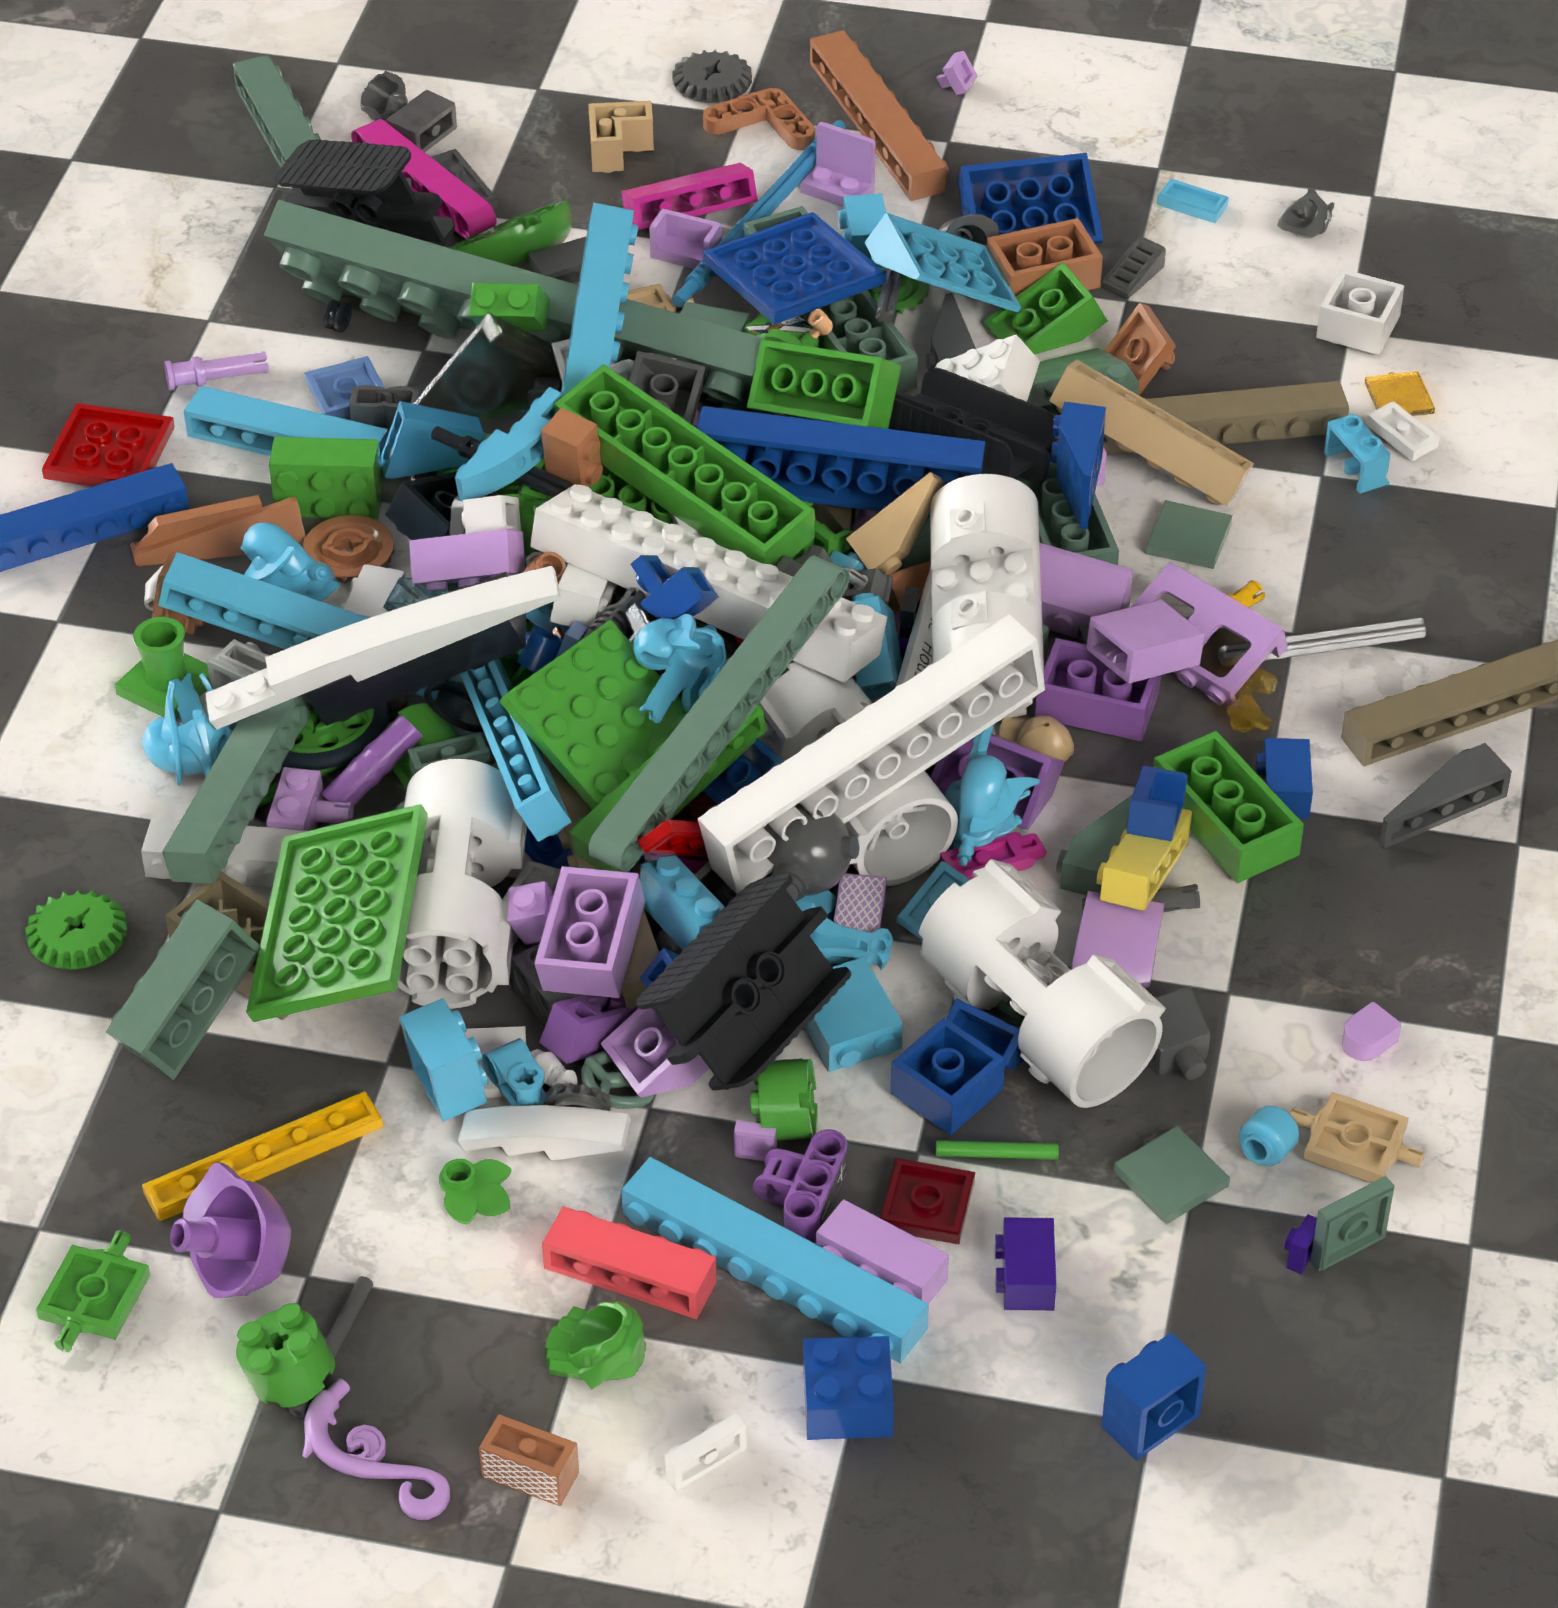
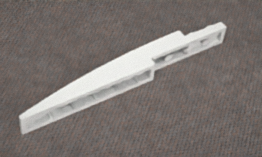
[205,566,561,730]

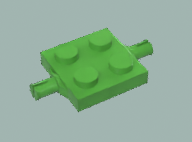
[36,1230,151,1352]

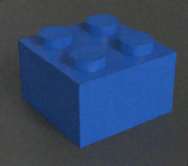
[890,1017,1005,1135]
[1101,1332,1207,1461]
[803,1336,894,1440]

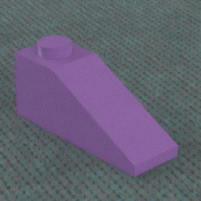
[539,995,639,1064]

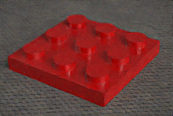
[42,403,175,486]

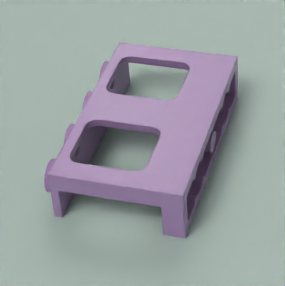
[1131,562,1288,710]

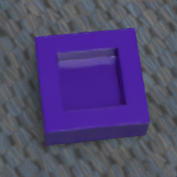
[1284,1214,1317,1275]

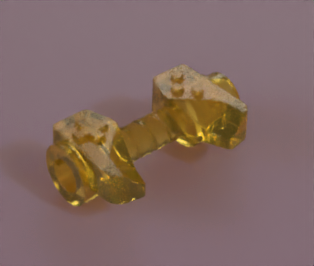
[1227,667,1278,732]

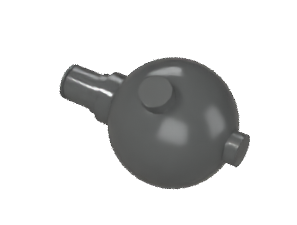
[765,803,860,902]

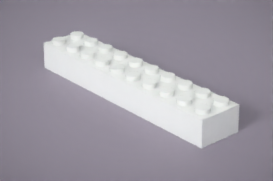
[530,484,887,683]
[698,615,1045,894]

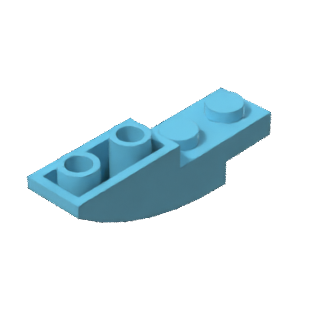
[455,387,562,502]

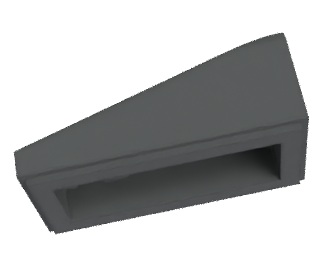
[1101,236,1166,299]

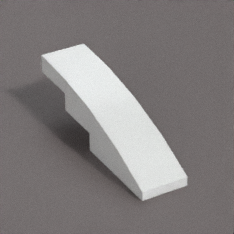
[458,1105,631,1161]

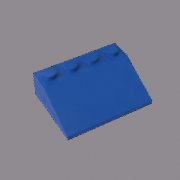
[957,153,1103,244]

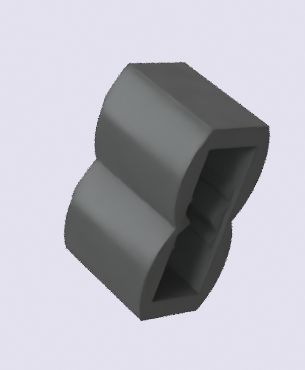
[349,385,421,433]

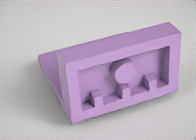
[801,122,875,207]

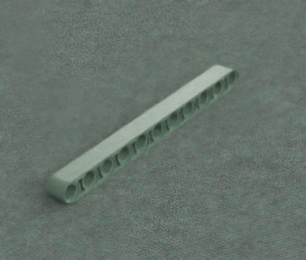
[588,555,850,872]

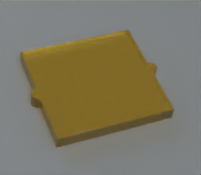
[1364,371,1435,416]

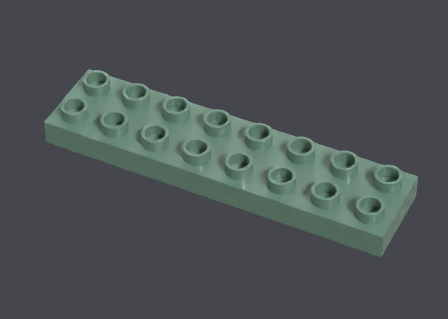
[264,199,767,413]

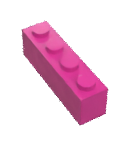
[621,162,758,230]

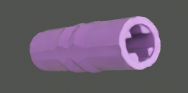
[321,714,423,806]

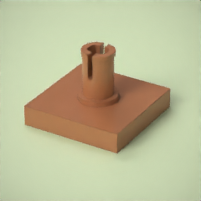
[1104,302,1176,396]

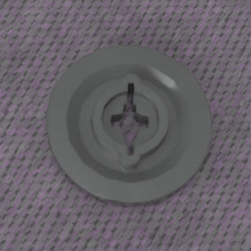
[672,49,752,103]

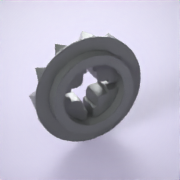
[546,1083,611,1111]

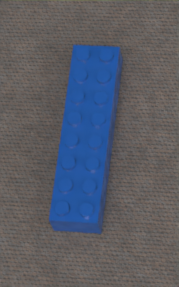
[697,406,985,518]

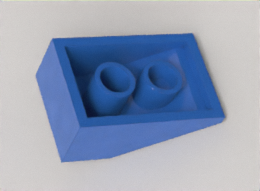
[1051,402,1106,529]

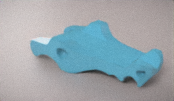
[796,900,893,971]

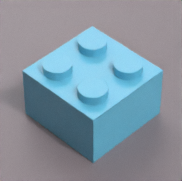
[399,998,489,1122]

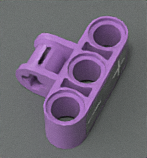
[753,1129,847,1242]

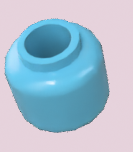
[1238,1105,1299,1166]

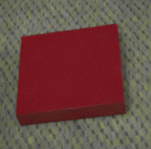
[879,1158,976,1245]

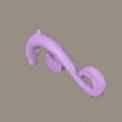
[302,1378,450,1520]

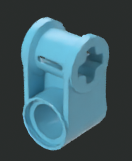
[482,1038,546,1106]

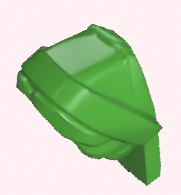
[545,1301,646,1390]

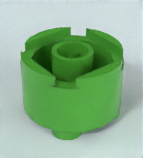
[751,1058,818,1141]
[236,1303,335,1407]

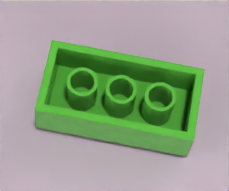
[747,339,901,429]
[1153,731,1304,884]

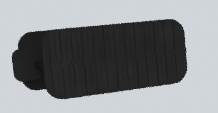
[275,139,455,246]
[888,367,1055,483]
[636,873,851,1091]

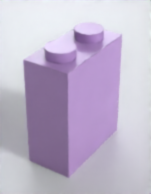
[1086,599,1205,684]

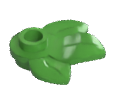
[439,1159,512,1225]

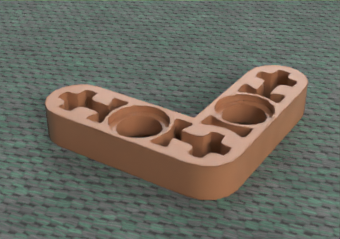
[703,88,815,150]

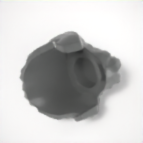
[360,71,408,121]

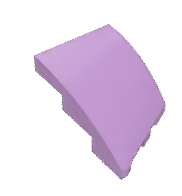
[1071,891,1164,988]

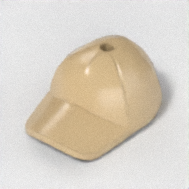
[999,715,1074,762]

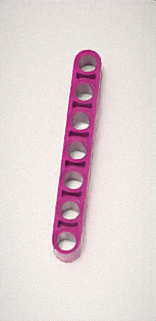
[351,119,497,239]

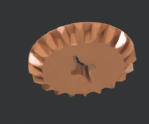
[302,515,394,583]

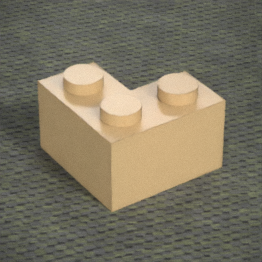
[588,101,654,173]

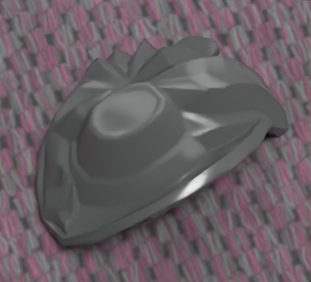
[1277,187,1334,238]

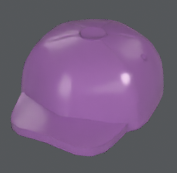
[170,1162,291,1298]

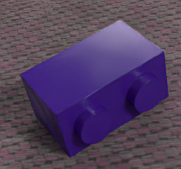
[994,1217,1056,1311]

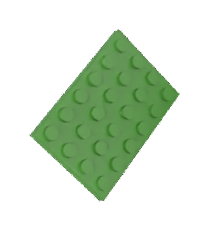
[246,804,428,1022]

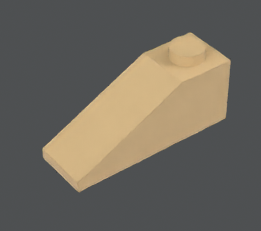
[846,472,944,576]

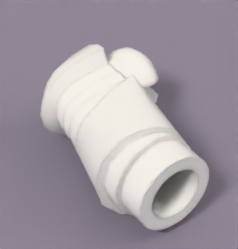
[531,1049,578,1098]

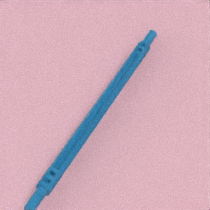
[672,120,846,307]

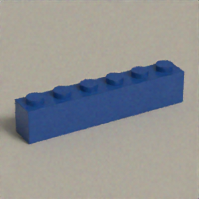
[0,463,189,572]

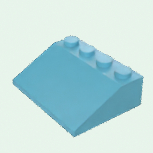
[864,213,1022,313]

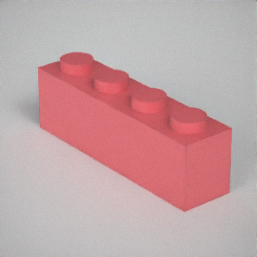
[542,1206,717,1320]

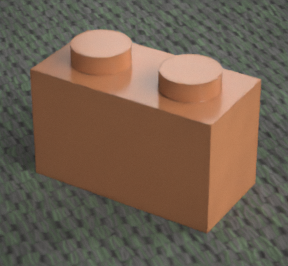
[541,408,603,487]

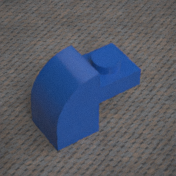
[630,555,719,618]

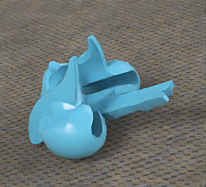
[240,522,341,601]
[633,614,730,723]
[142,673,239,785]
[944,724,1040,866]

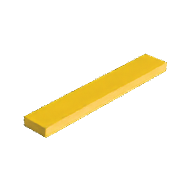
[142,1091,383,1221]

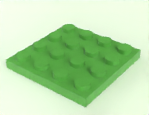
[499,619,687,810]

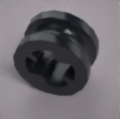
[323,300,352,332]

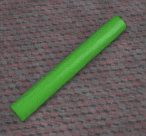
[936,1140,1059,1160]

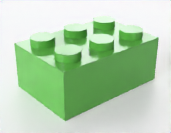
[269,437,384,519]

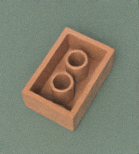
[987,218,1103,297]

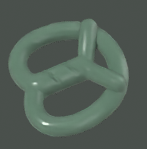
[581,1051,654,1109]

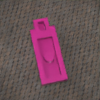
[940,832,1047,880]

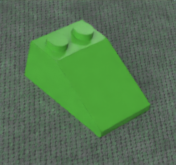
[983,262,1108,355]

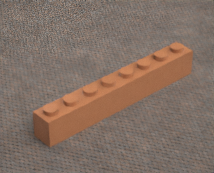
[810,30,949,201]

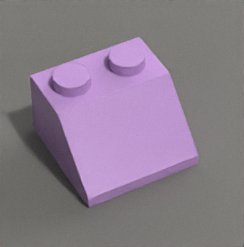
[600,1008,710,1098]

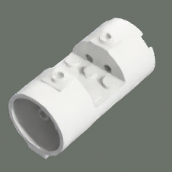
[930,474,1044,720]
[759,662,958,886]
[397,759,527,1009]
[918,859,1166,1108]

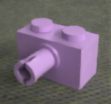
[266,767,354,831]

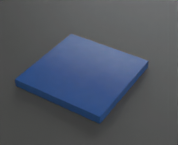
[703,212,886,325]

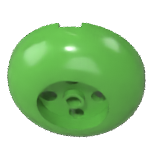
[450,200,573,267]

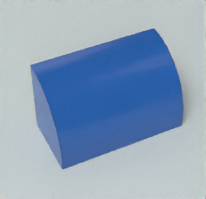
[946,998,1024,1070]

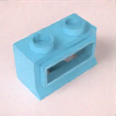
[1324,414,1390,494]

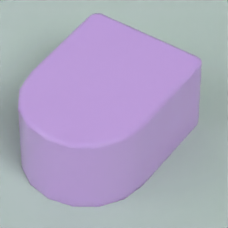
[1342,1002,1401,1061]

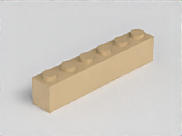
[1049,359,1254,506]

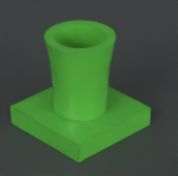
[115,617,210,719]

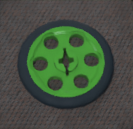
[282,704,389,771]

